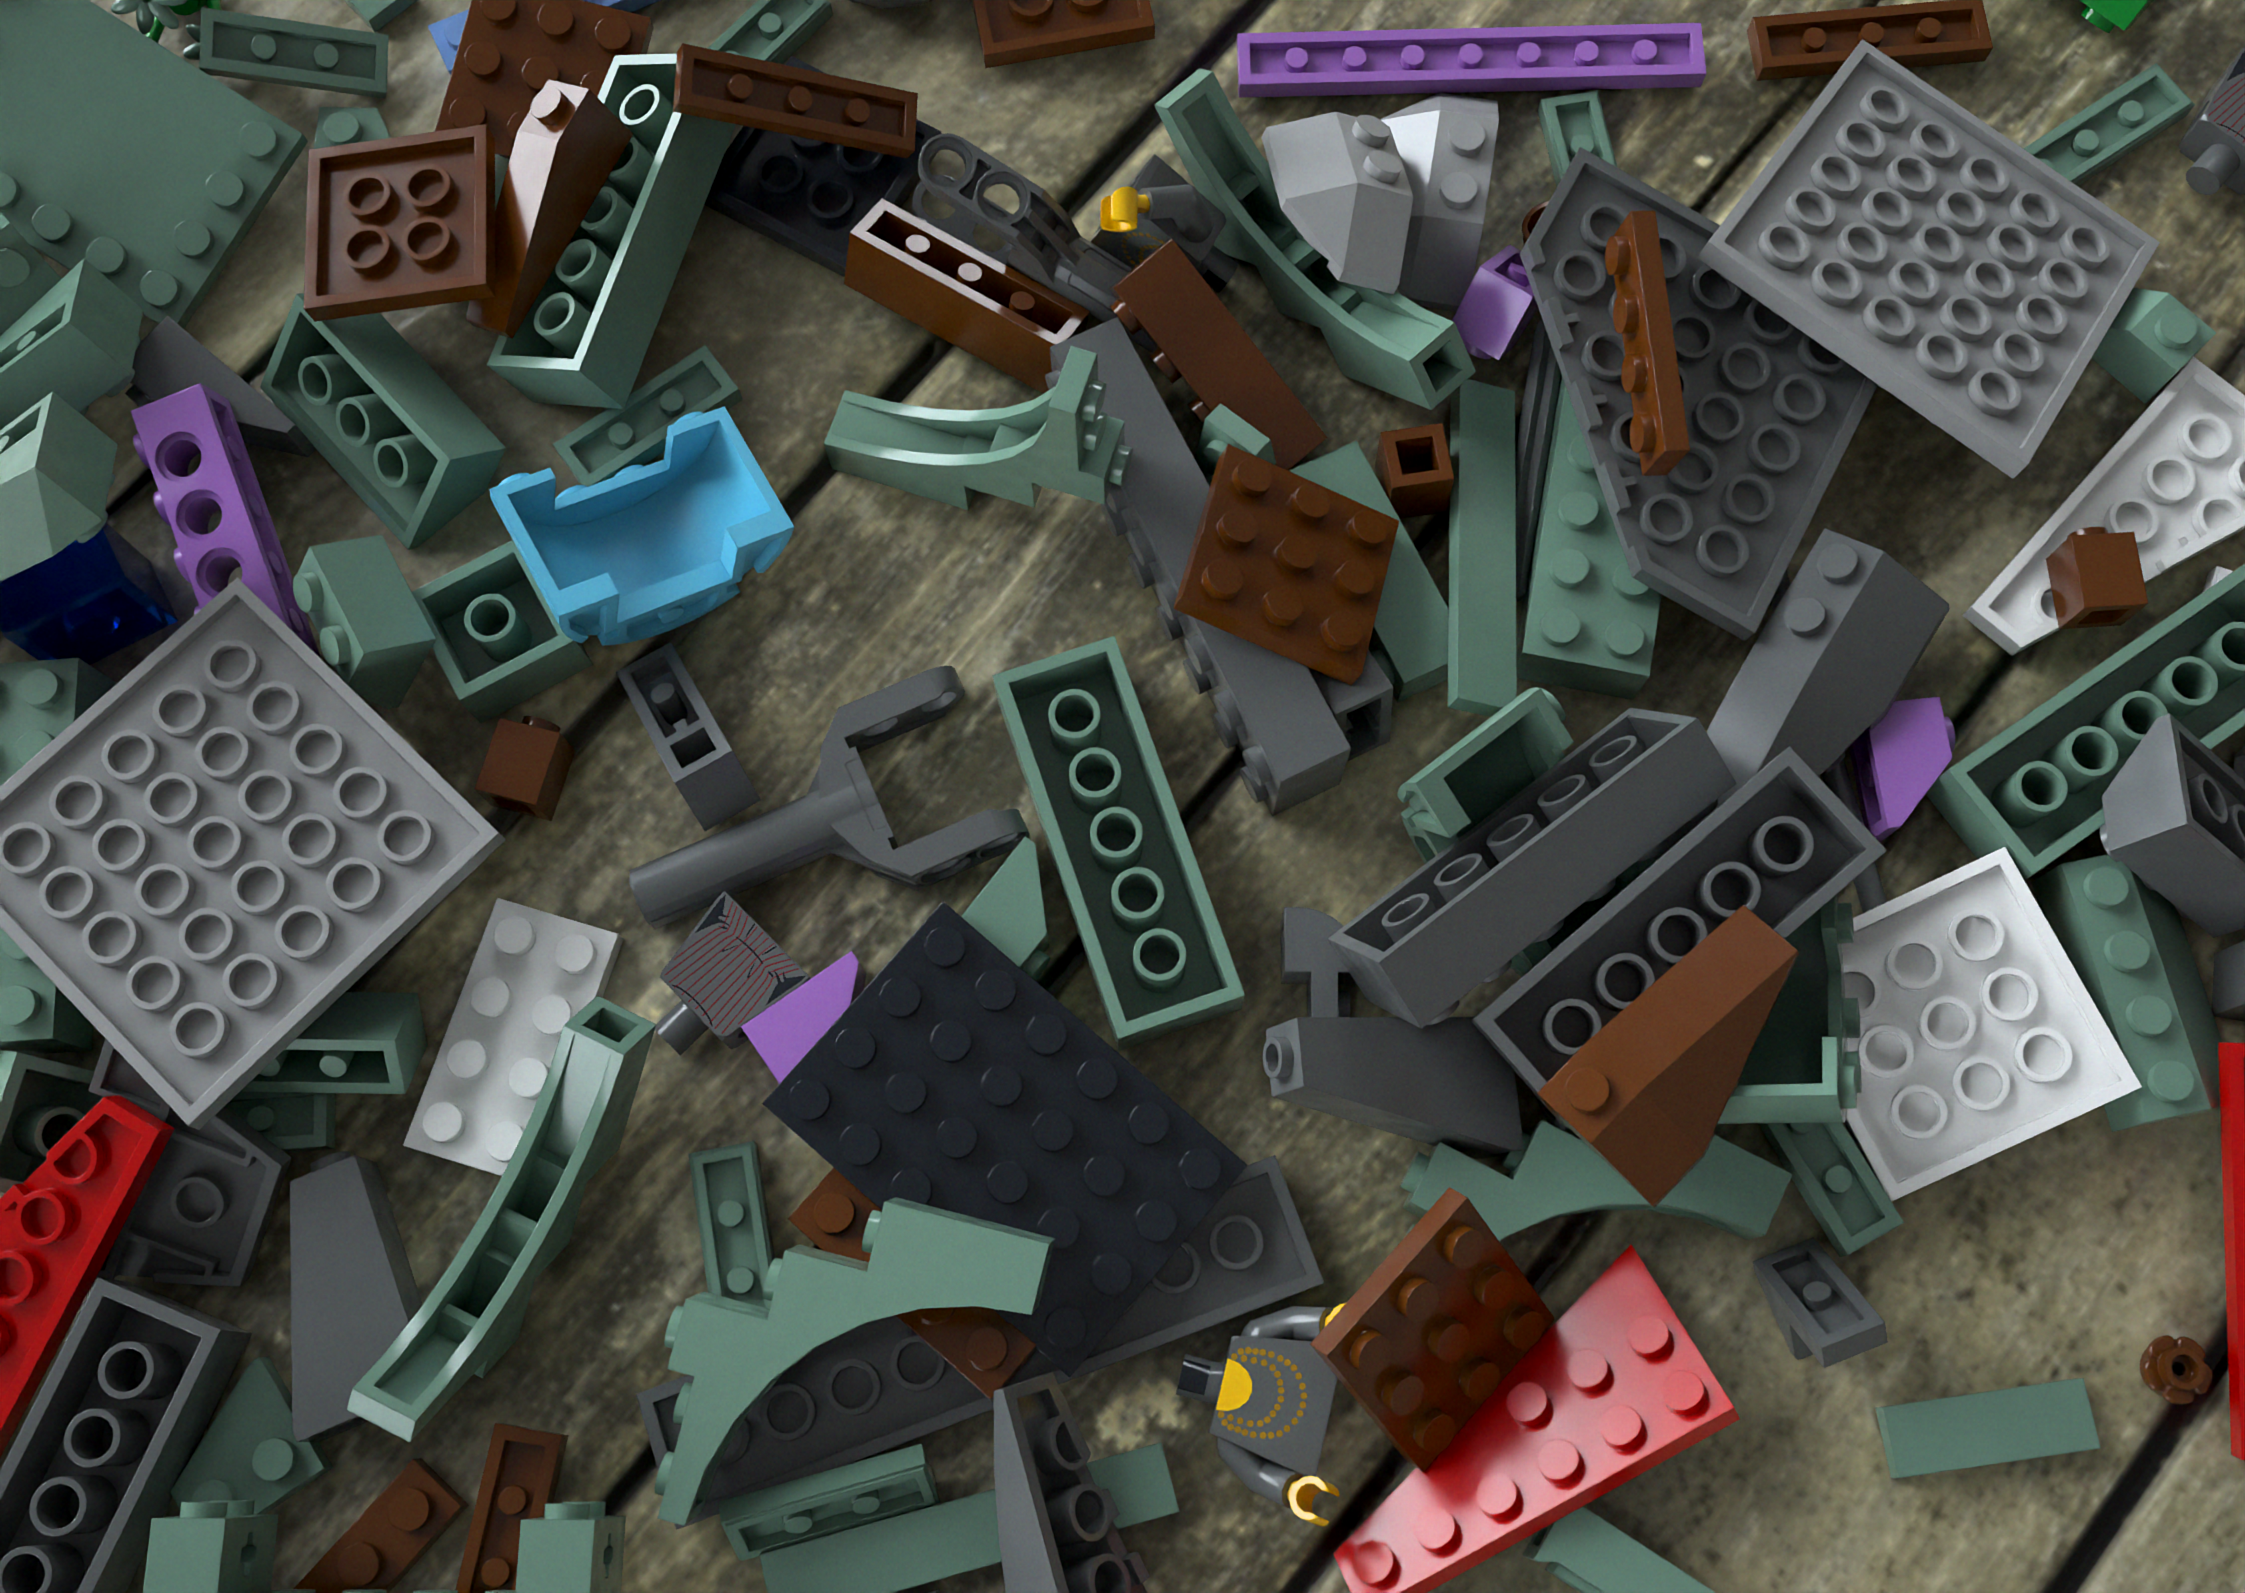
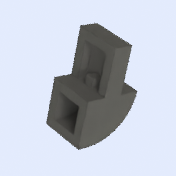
[1280,907,1357,1017]

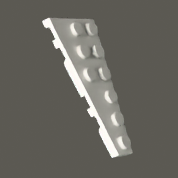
[1962,357,2245,656]

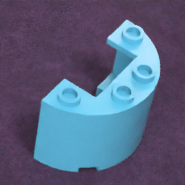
[489,406,794,646]

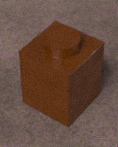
[1375,423,1454,519]
[2046,526,2148,629]
[474,716,575,821]

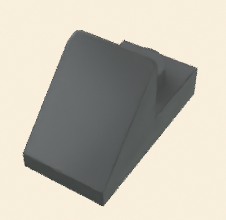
[1753,1237,1888,1368]

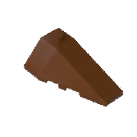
[465,79,633,339]
[1537,905,1799,1208]

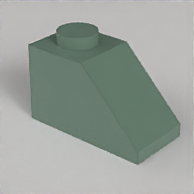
[2092,288,2216,404]
[961,836,1050,981]

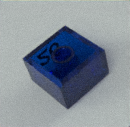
[0,522,178,665]

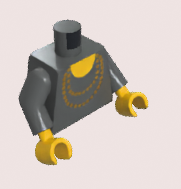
[1090,154,1239,293]
[1176,1303,1346,1526]

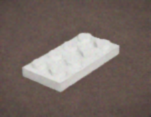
[403,898,624,1176]

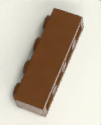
[844,198,1090,394]
[1109,239,1328,470]

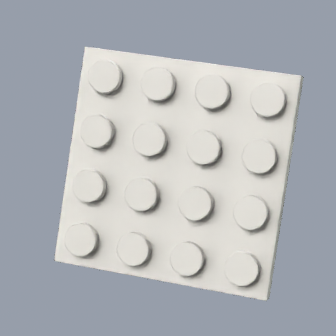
[1842,847,2142,1202]

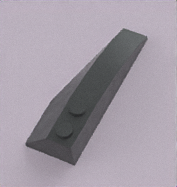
[1654,528,1950,860]
[994,1372,1150,1593]

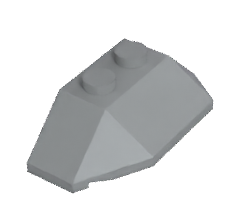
[1380,93,1499,312]
[1262,112,1414,294]

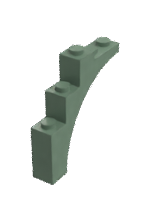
[1154,68,1476,410]
[824,346,1133,510]
[347,996,656,1442]
[1400,1120,1792,1242]
[655,1197,1056,1526]

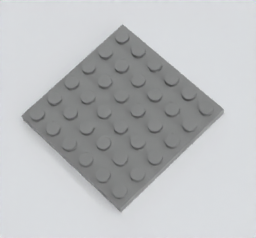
[1697,39,2160,478]
[0,577,506,1130]

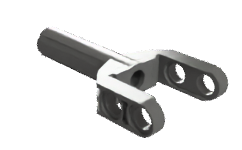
[912,133,1157,353]
[629,666,1030,929]

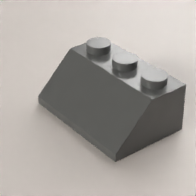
[2100,713,2245,938]

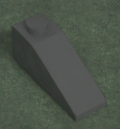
[125,316,316,457]
[616,642,761,831]

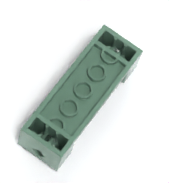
[143,1500,626,1593]

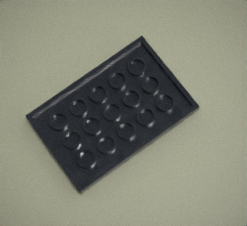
[762,901,1248,1378]

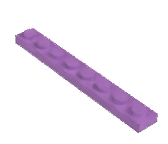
[1237,23,1706,98]

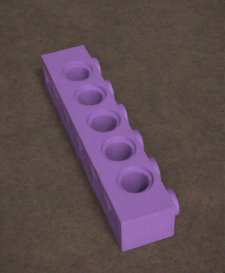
[130,383,321,658]

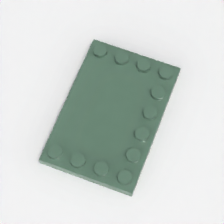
[0,0,308,329]

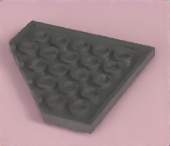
[1520,147,1878,641]

